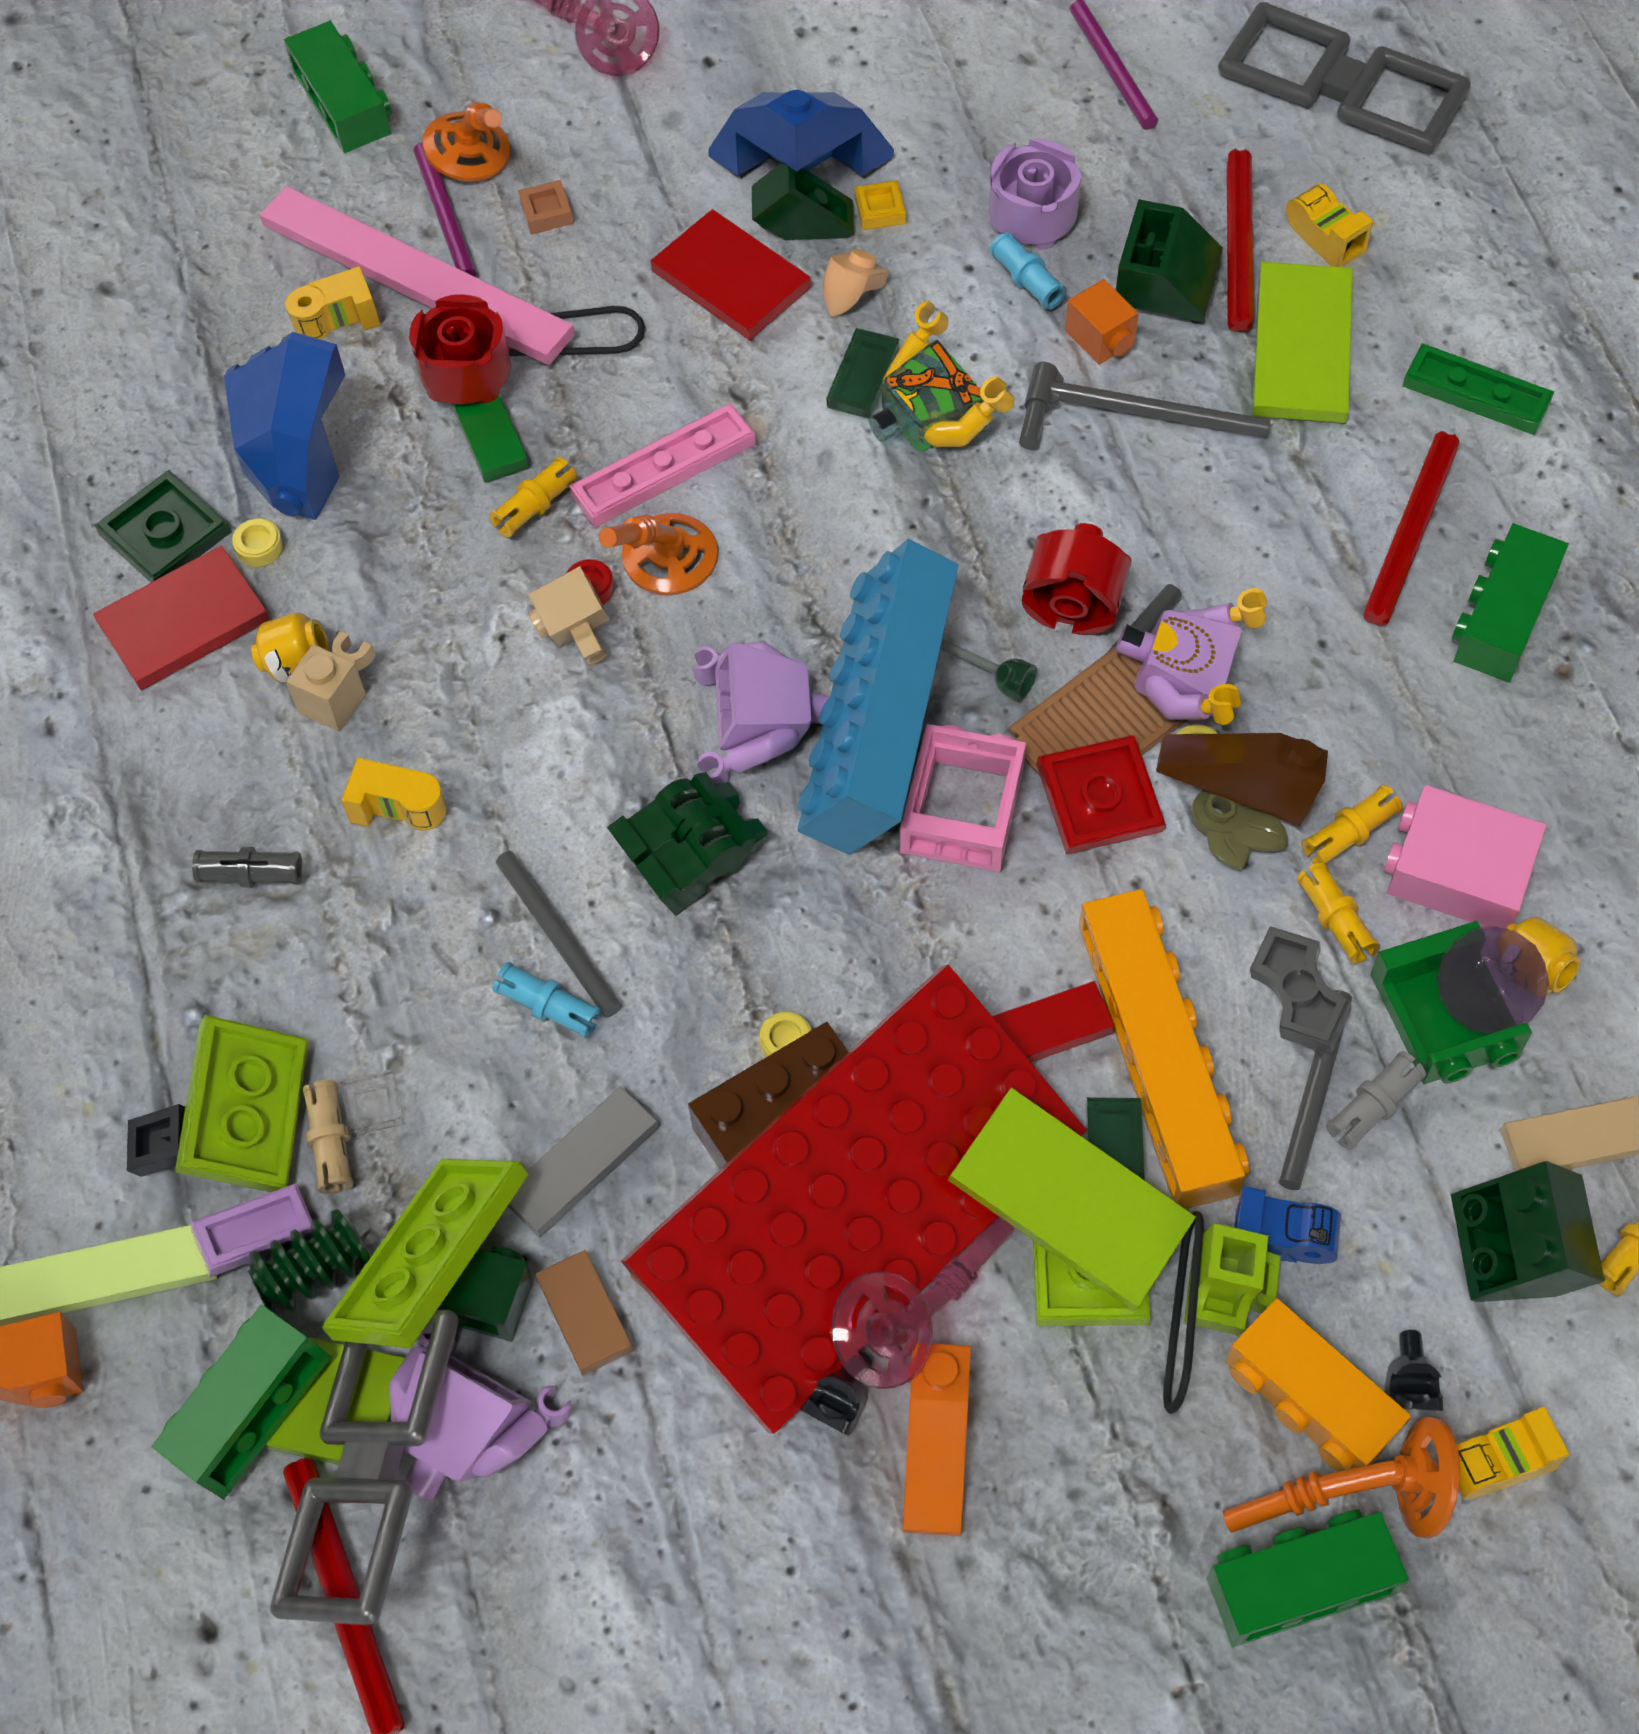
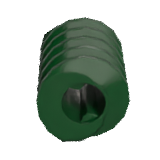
[248,1209,370,1314]

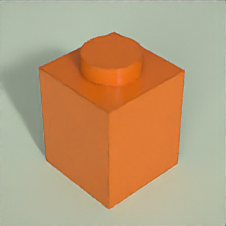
[1065,279,1139,365]

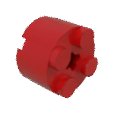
[409,294,511,404]
[1021,523,1132,635]

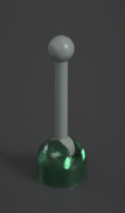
[940,637,1037,702]

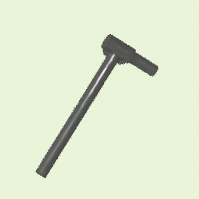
[1019,362,1271,449]

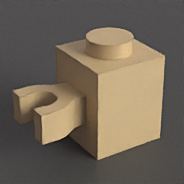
[528,566,610,666]
[286,631,375,732]

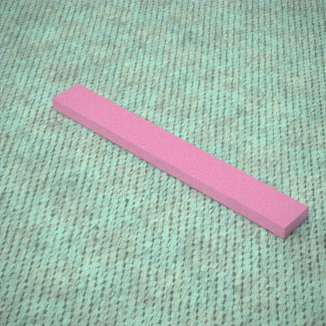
[259,186,575,366]

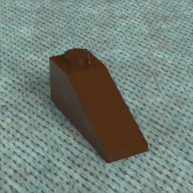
[1156,733,1328,826]

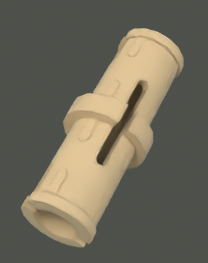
[303,1080,353,1194]

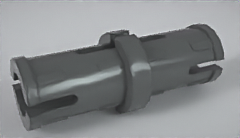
[192,847,302,888]

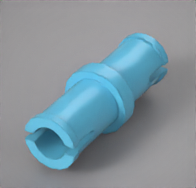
[990,232,1067,309]
[493,962,601,1039]

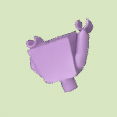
[693,641,830,784]
[389,1334,571,1500]

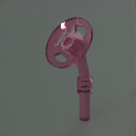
[532,0,659,76]
[832,1216,1014,1389]

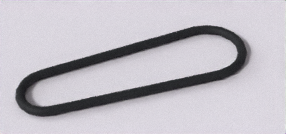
[509,306,645,356]
[1163,1211,1204,1414]

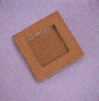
[518,180,574,235]

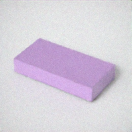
[190,1183,312,1277]

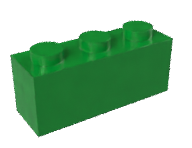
[284,20,392,154]
[1451,523,1569,683]
[151,1304,332,1500]
[1207,1509,1409,1648]

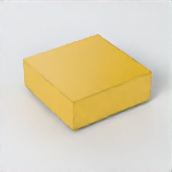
[854,180,906,231]

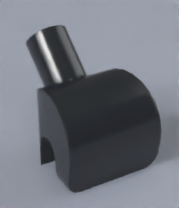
[1384,1330,1443,1411]
[800,1351,872,1436]

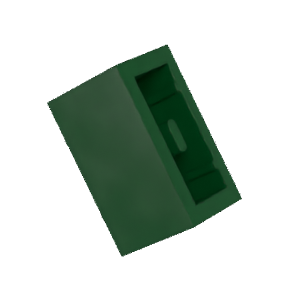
[1116,199,1223,322]
[1451,1161,1605,1302]

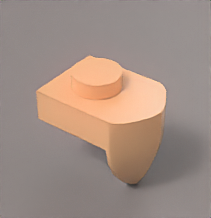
[823,249,890,317]

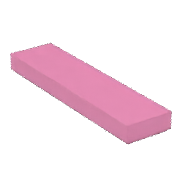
[569,403,756,528]

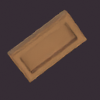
[535,1249,633,1376]

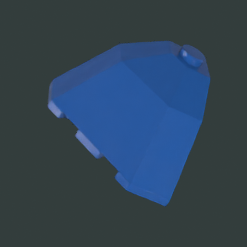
[708,90,894,176]
[224,332,346,520]

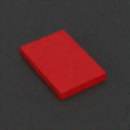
[650,209,811,341]
[93,545,270,691]

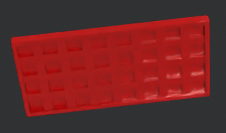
[621,964,1087,1434]

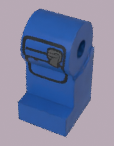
[1234,1186,1341,1264]

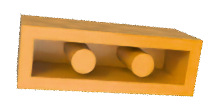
[1225,1298,1412,1472]

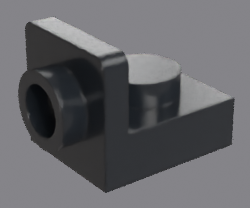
[127,1104,185,1177]

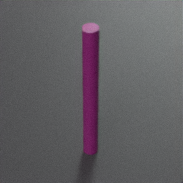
[1070,0,1158,130]
[413,142,477,277]

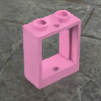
[900,724,1026,872]

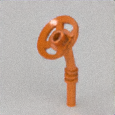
[422,102,510,182]
[599,513,718,595]
[1223,1417,1460,1538]

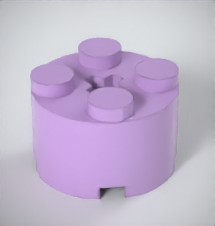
[989,139,1081,249]

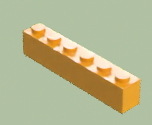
[1079,888,1249,1209]

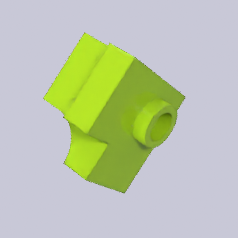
[1184,1223,1281,1336]

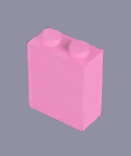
[1383,785,1547,932]

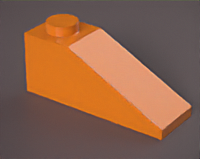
[0,1312,83,1408]
[903,1342,971,1537]

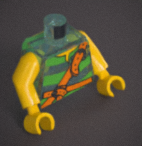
[869,301,1014,452]

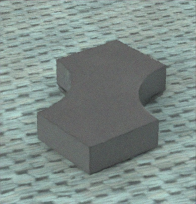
[1250,926,1351,1054]

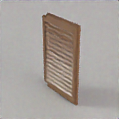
[1008,646,1187,776]

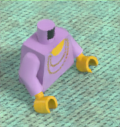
[1115,588,1268,725]

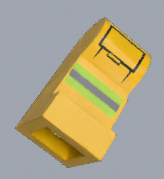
[1286,183,1374,267]
[285,266,381,339]
[341,757,447,831]
[1457,1406,1570,1500]

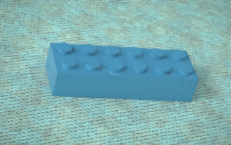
[797,538,959,855]

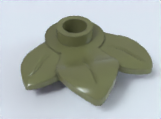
[1191,790,1288,871]

